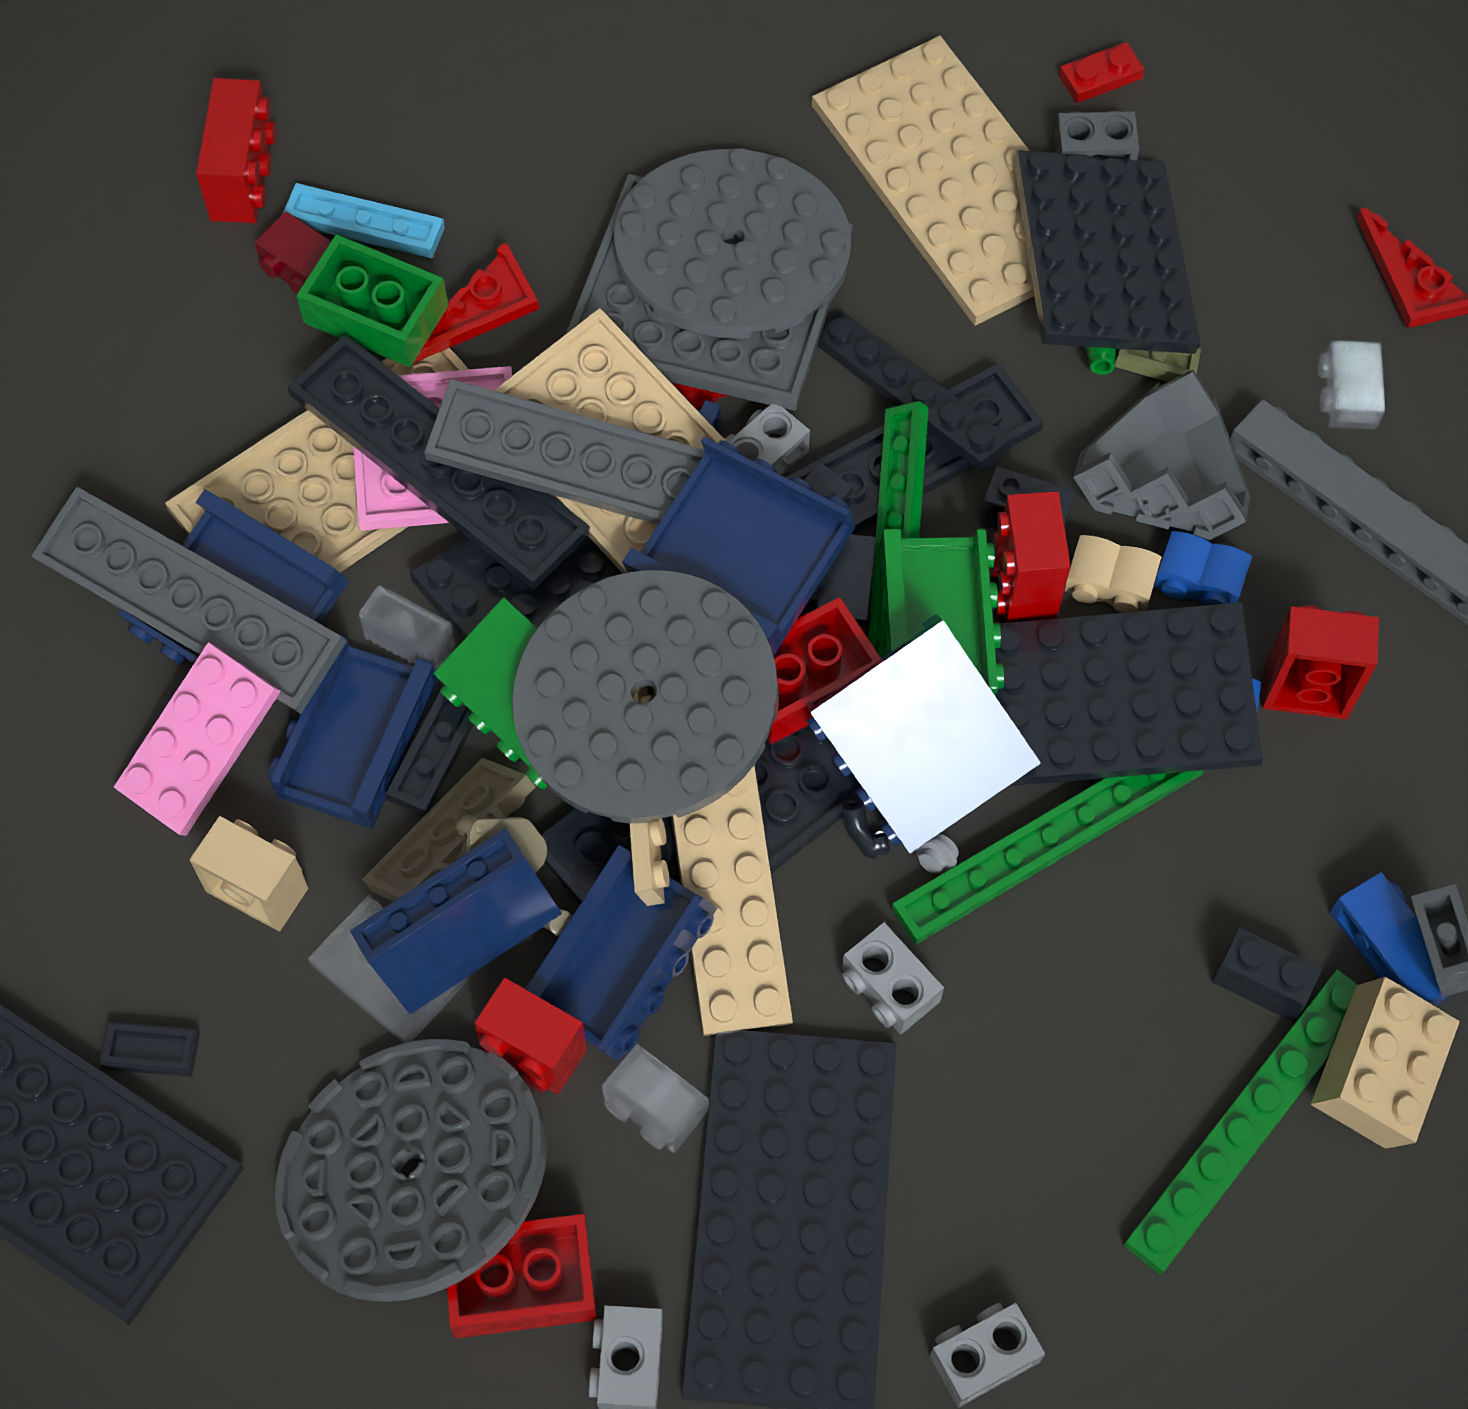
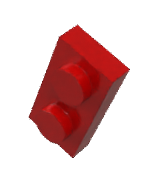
[1059,42,1145,104]

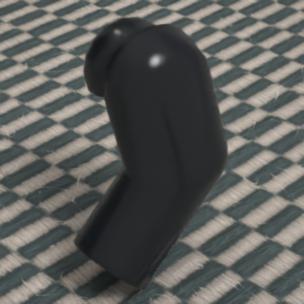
[842,798,890,859]

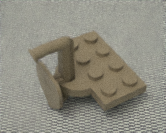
[362,758,572,936]

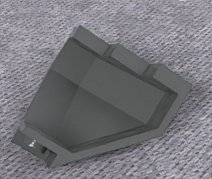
[1073,369,1250,540]

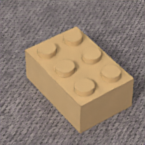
[1311,977,1460,1149]

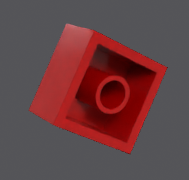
[474,978,587,1095]

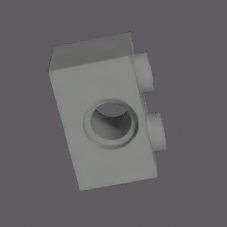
[589,1306,663,1409]

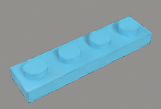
[283,183,445,259]

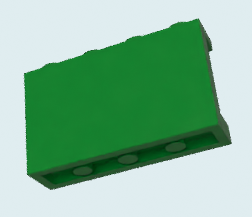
[879,529,1004,695]
[433,597,548,791]

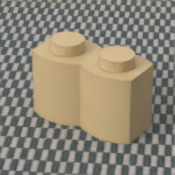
[1065,535,1161,613]

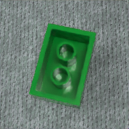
[296,234,449,367]

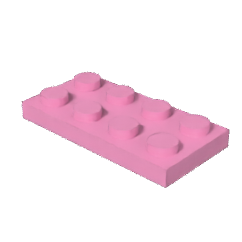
[114,642,281,836]

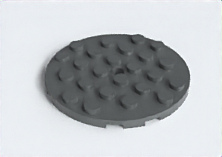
[614,148,851,338]
[512,570,779,823]
[275,1039,547,1302]

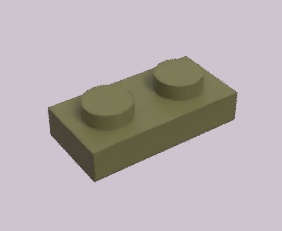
[1115,348,1201,382]

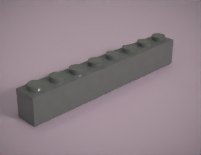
[1230,399,1468,625]

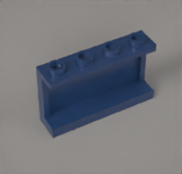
[269,634,438,829]
[350,828,562,1015]
[525,845,717,1061]

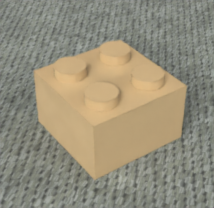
[190,816,308,932]

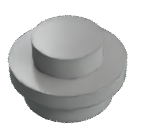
[916,834,959,874]

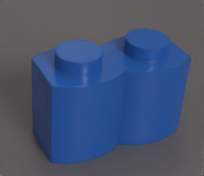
[1154,531,1252,606]

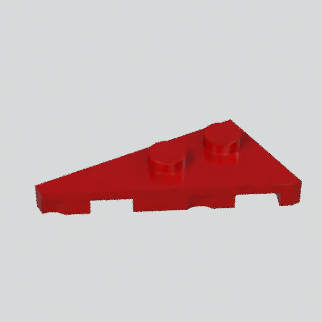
[1356,207,1468,328]
[413,243,540,363]

